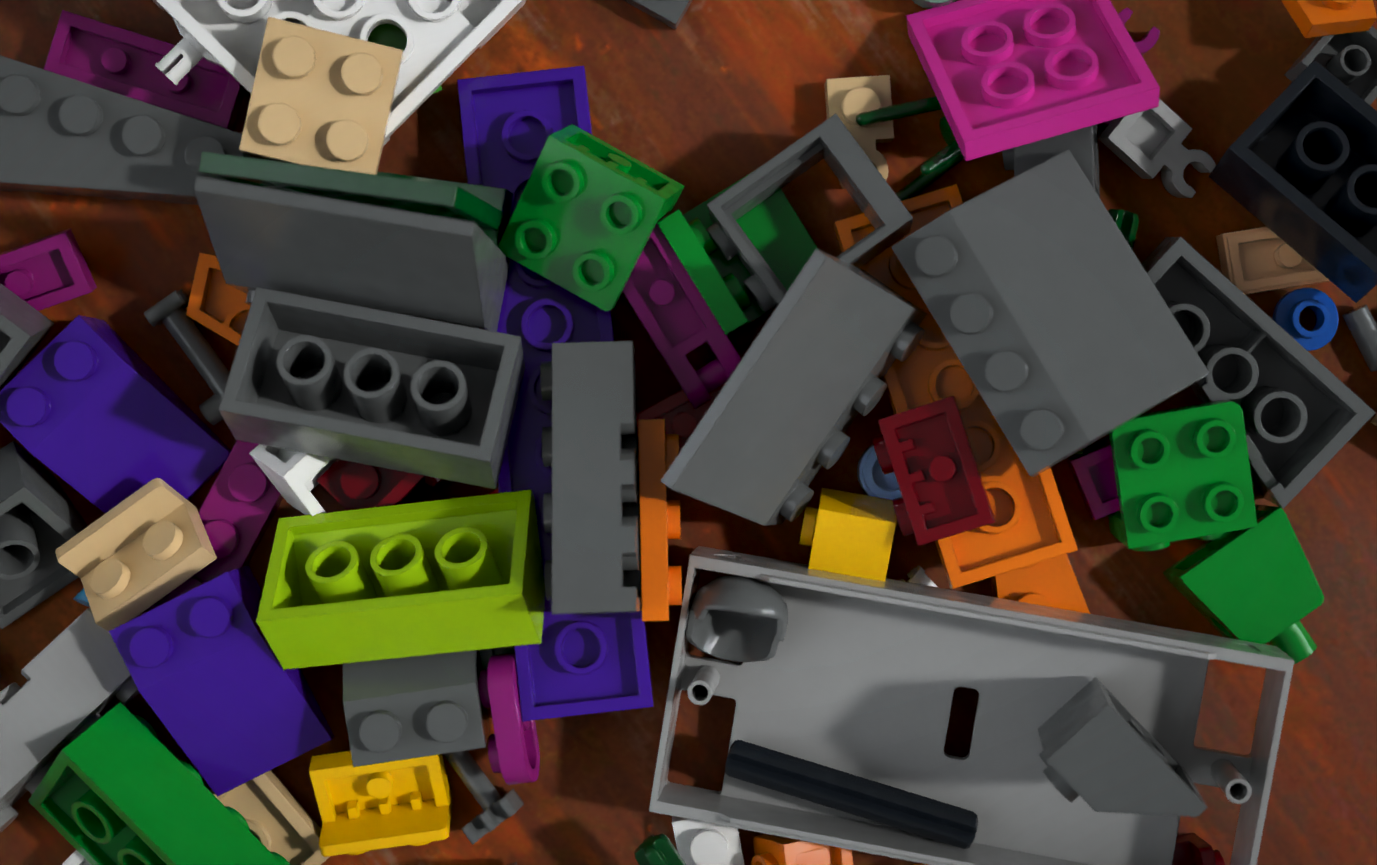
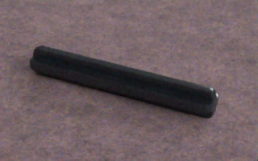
[725,740,978,849]

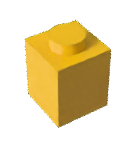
[799,488,897,582]

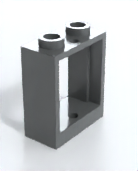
[706,114,913,313]

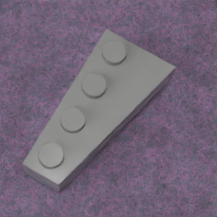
[0,608,140,833]

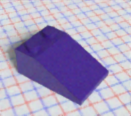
[0,315,231,513]
[109,565,335,797]

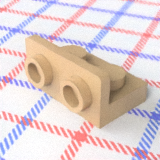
[55,478,217,632]

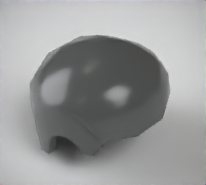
[685,575,788,662]

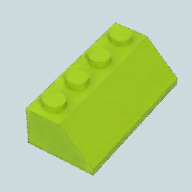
[256,490,545,670]

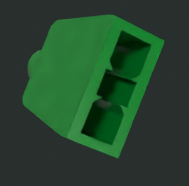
[1163,505,1324,664]

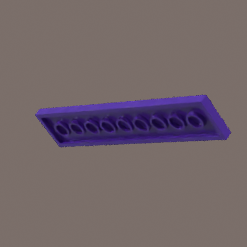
[457,66,654,721]

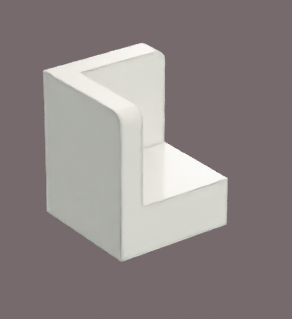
[249,444,337,516]

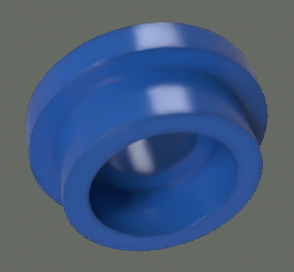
[1273,288,1339,351]

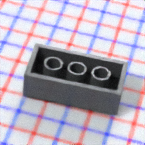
[218,287,525,489]

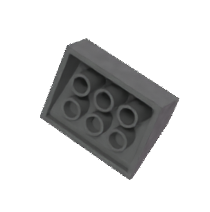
[891,149,1210,477]
[194,177,510,332]
[661,249,927,526]

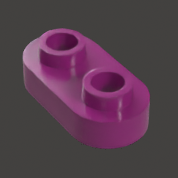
[478,652,540,785]

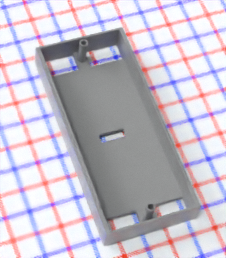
[649,546,1294,865]

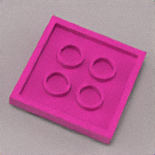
[906,0,1160,161]

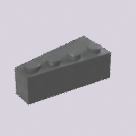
[0,55,264,205]
[1141,237,1376,509]
[540,341,642,614]

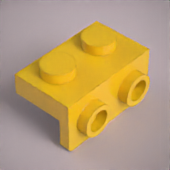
[309,751,452,857]

